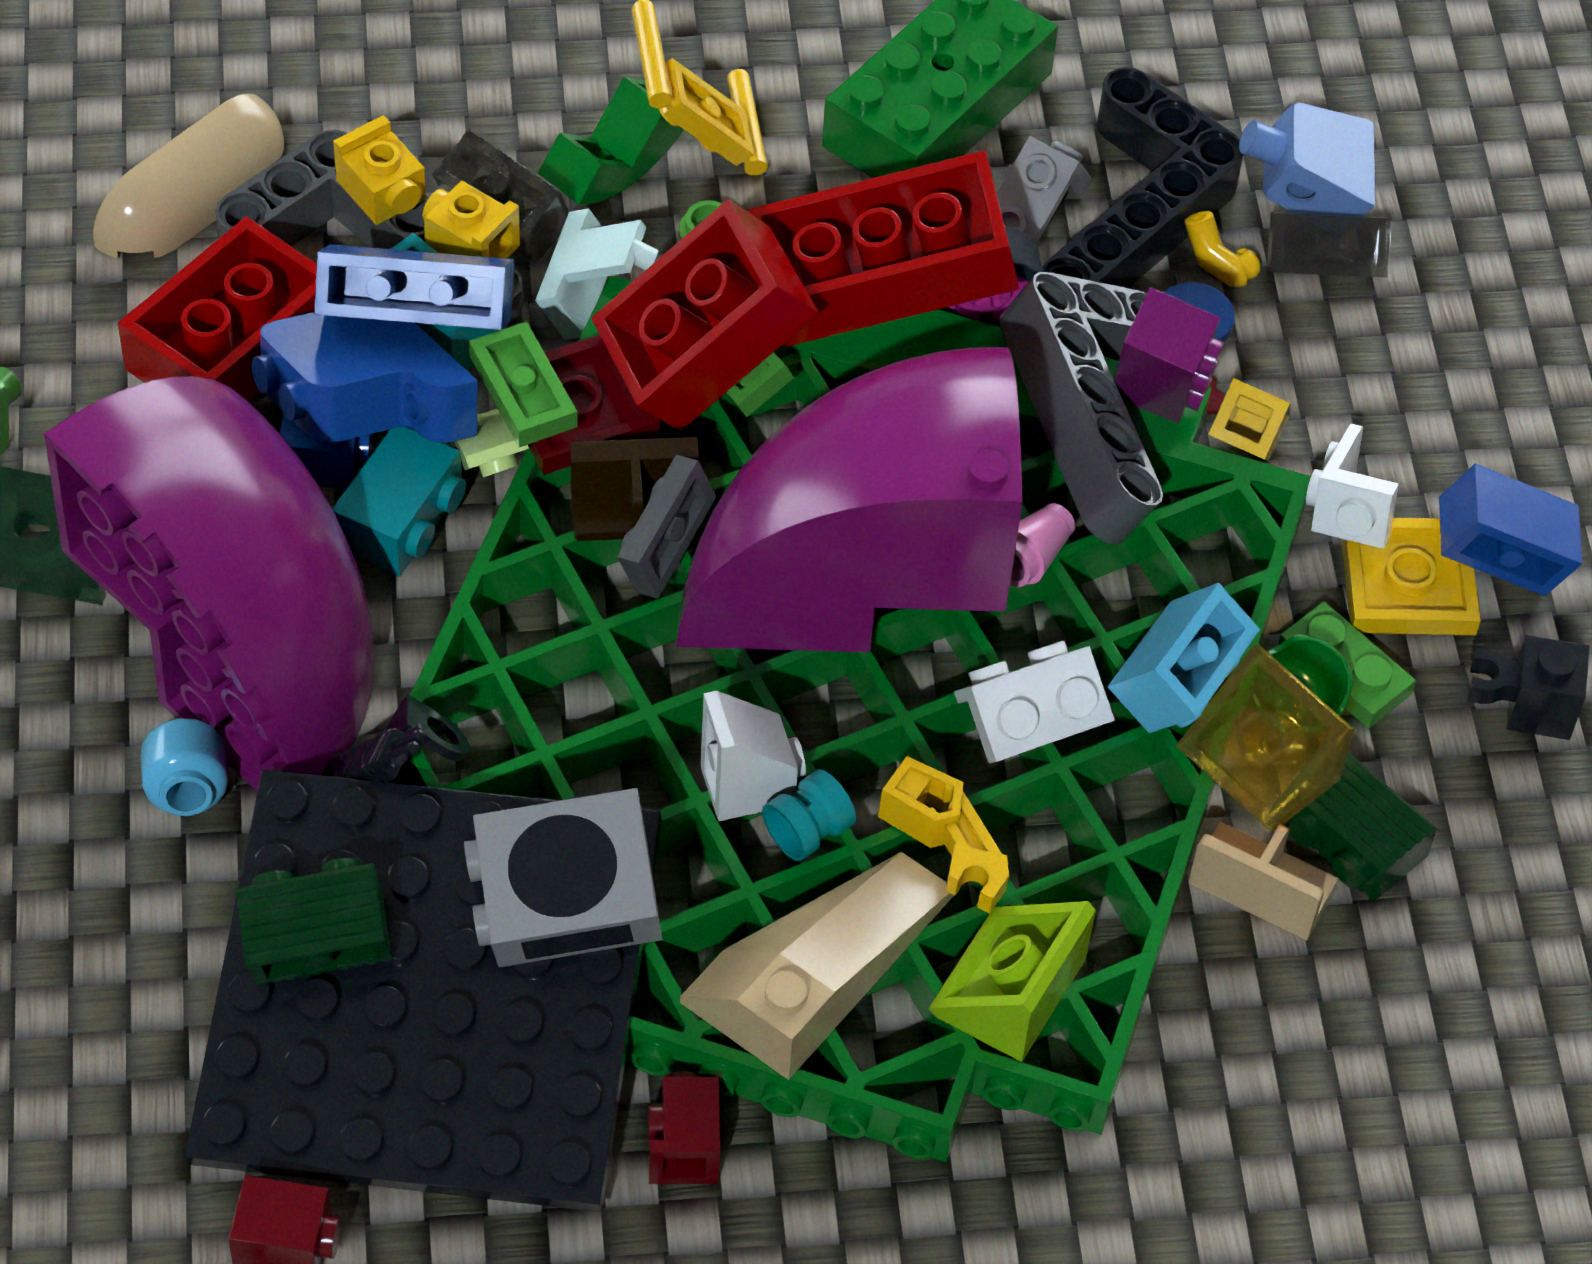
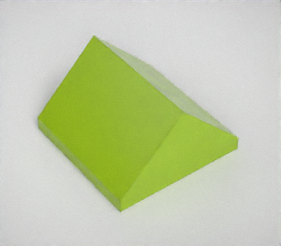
[929,901,1096,1062]

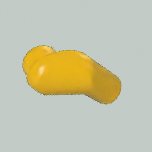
[1185,211,1261,287]

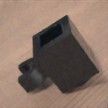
[1467,635,1590,740]

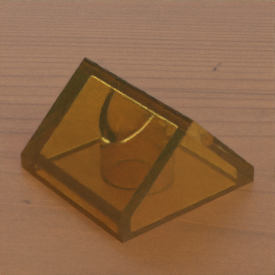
[1176,644,1355,831]

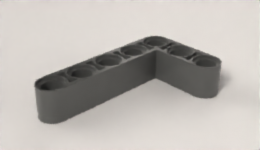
[215,129,523,331]
[999,272,1163,545]

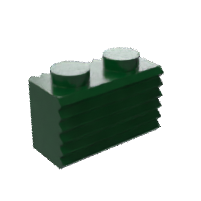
[1280,745,1437,900]
[236,858,392,985]

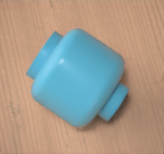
[141,718,229,816]

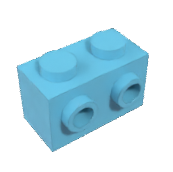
[1107,583,1260,733]

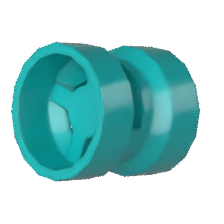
[762,769,856,861]

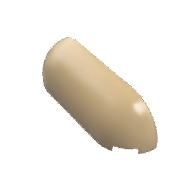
[93,94,284,258]

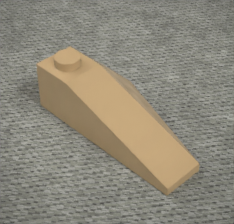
[680,852,954,1080]

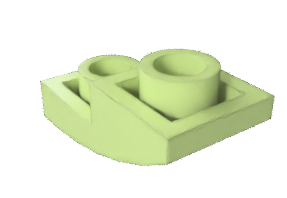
[450,408,529,477]

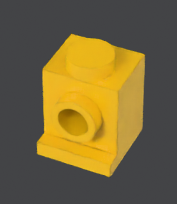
[333,115,426,225]
[422,180,520,259]
[1208,378,1291,461]

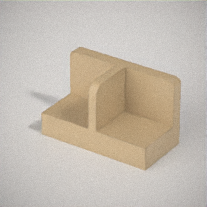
[1188,821,1339,941]

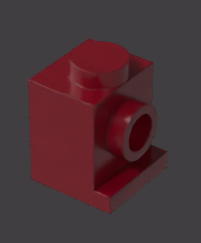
[648,1071,720,1184]

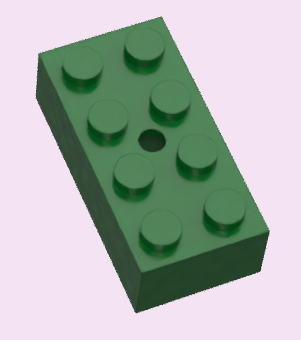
[822,0,1058,178]

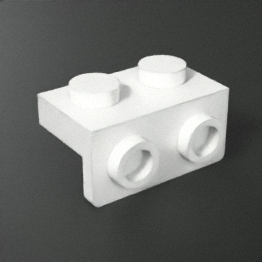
[954,640,1115,763]

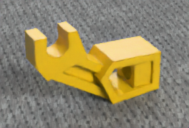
[878,756,1009,914]

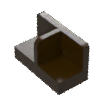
[570,437,701,541]

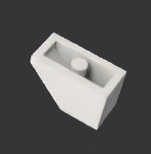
[701,691,806,821]

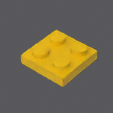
[1341,518,1481,635]

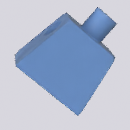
[1239,102,1375,239]

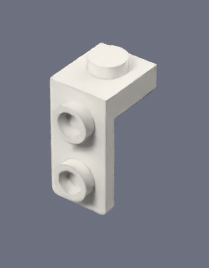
[1306,424,1399,549]

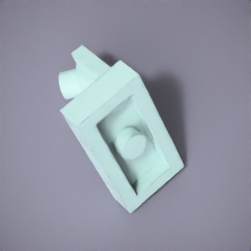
[535,208,658,340]

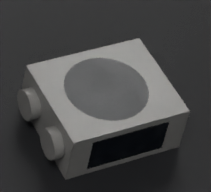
[464,788,663,967]

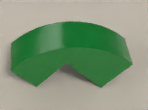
[537,77,684,205]

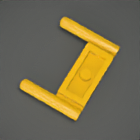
[632,0,768,175]

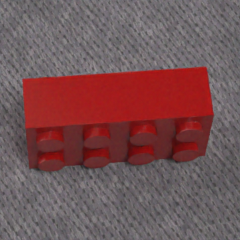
[747,150,1019,348]

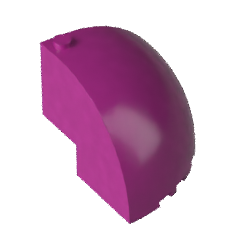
[676,347,1022,652]
[44,377,374,791]

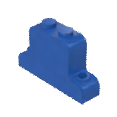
[252,312,478,442]

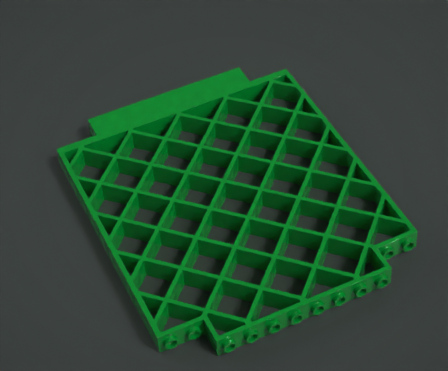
[389,276,1311,1163]

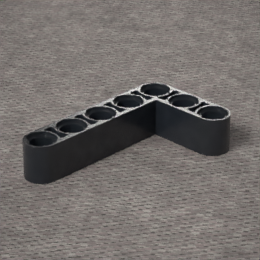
[1042,67,1244,288]

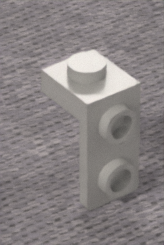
[997,136,1093,244]

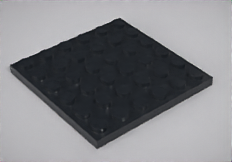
[185,769,662,1212]

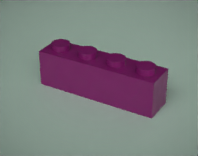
[1114,287,1224,424]

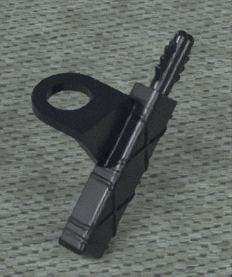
[321,694,470,785]

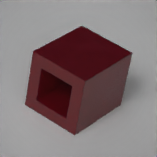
[228,1175,341,1264]

